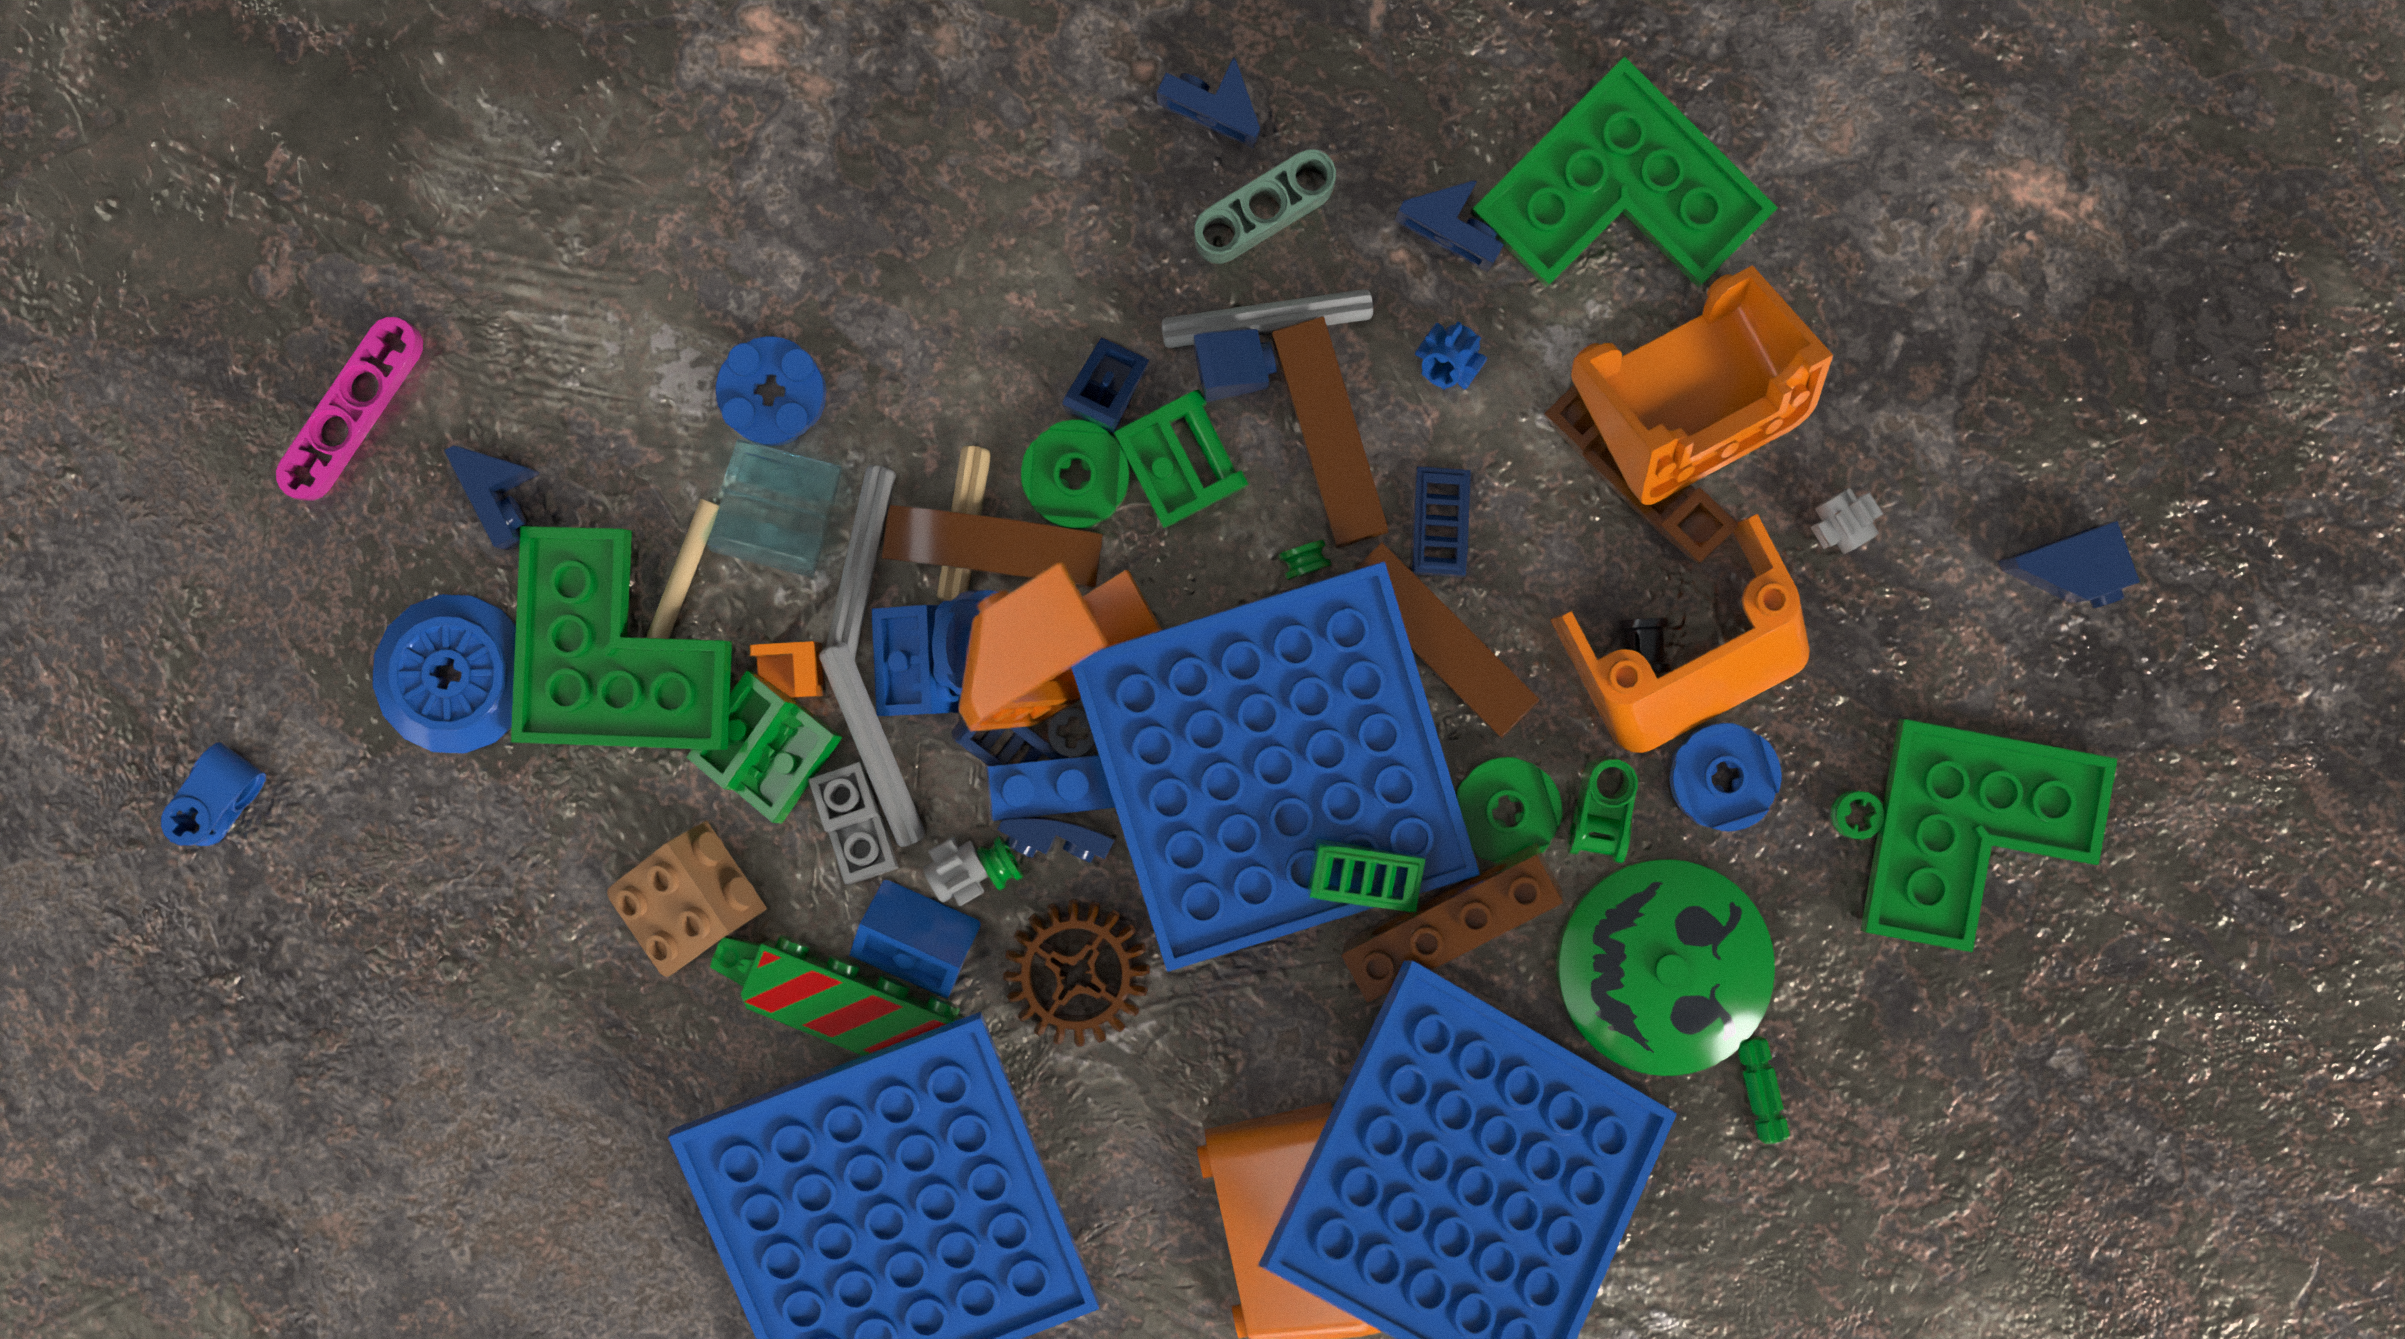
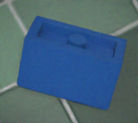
[849,880,981,999]

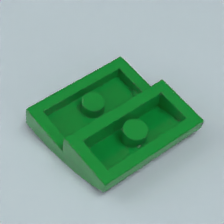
[686,670,843,824]

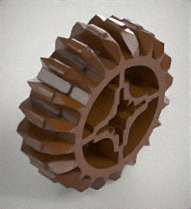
[1003,899,1150,1047]

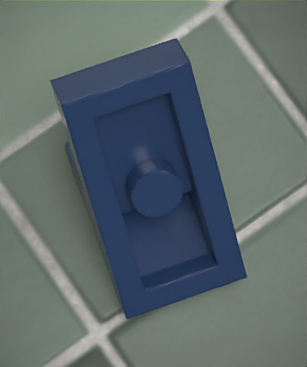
[1157,57,1260,149]
[1394,180,1504,273]
[444,445,540,550]

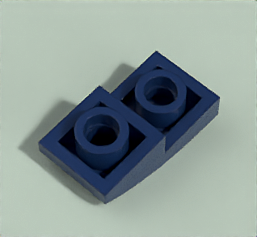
[997,817,1116,863]

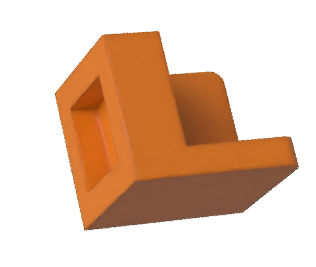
[749,641,825,698]

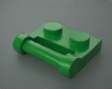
[1114,389,1250,529]

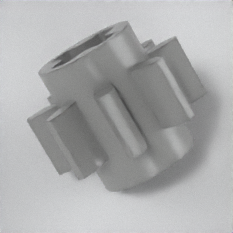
[1810,487,1883,554]
[923,837,989,906]

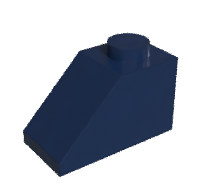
[1193,329,1277,402]
[1998,521,2140,608]

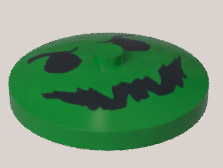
[1556,858,1775,1076]

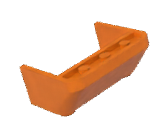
[1550,514,1810,753]
[959,563,1162,731]

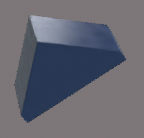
[1062,337,1149,436]

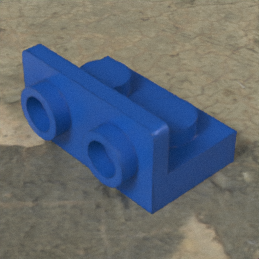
[872,605,961,716]

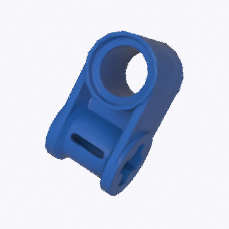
[161,742,266,846]

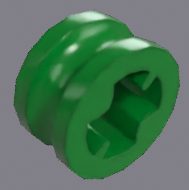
[1278,539,1332,580]
[1830,790,1885,840]
[976,836,1024,891]

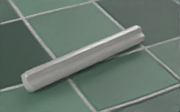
[1161,289,1373,348]
[822,465,896,670]
[819,643,925,847]

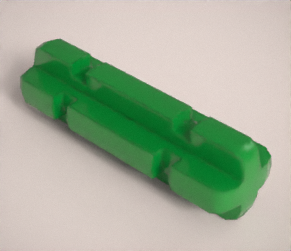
[1738,1036,1790,1144]

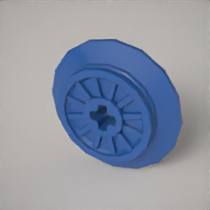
[373,594,516,753]

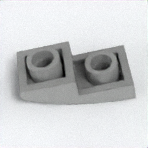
[808,762,899,886]

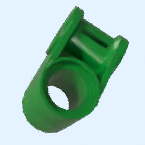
[1567,756,1638,863]

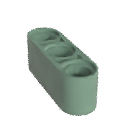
[1195,149,1336,264]

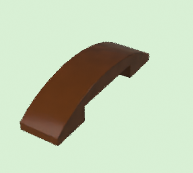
[1544,385,1739,565]
[882,505,1103,588]

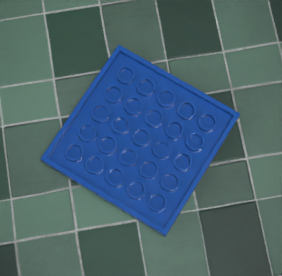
[1071,561,1480,972]
[1258,960,1677,1339]
[668,1011,1099,1339]

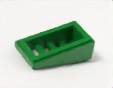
[1307,839,1426,913]

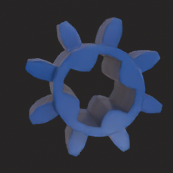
[1415,321,1487,390]

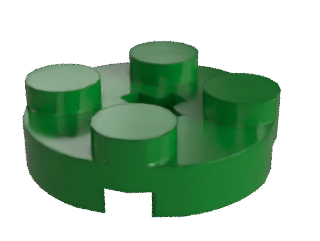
[1021,420,1129,529]
[1455,757,1563,863]

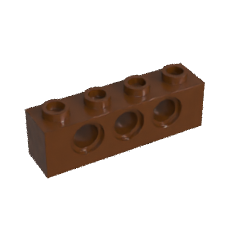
[1341,843,1563,1003]

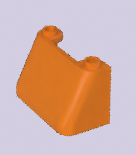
[1571,265,1833,505]
[1197,1102,1381,1339]

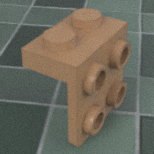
[607,820,767,977]

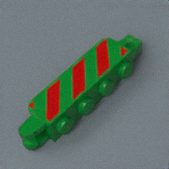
[710,935,998,1056]

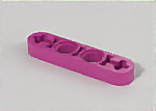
[276,317,423,501]

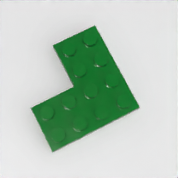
[1471,56,1778,288]
[511,526,732,750]
[1860,719,2118,952]

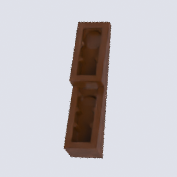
[1272,316,1388,548]
[1354,542,1540,739]

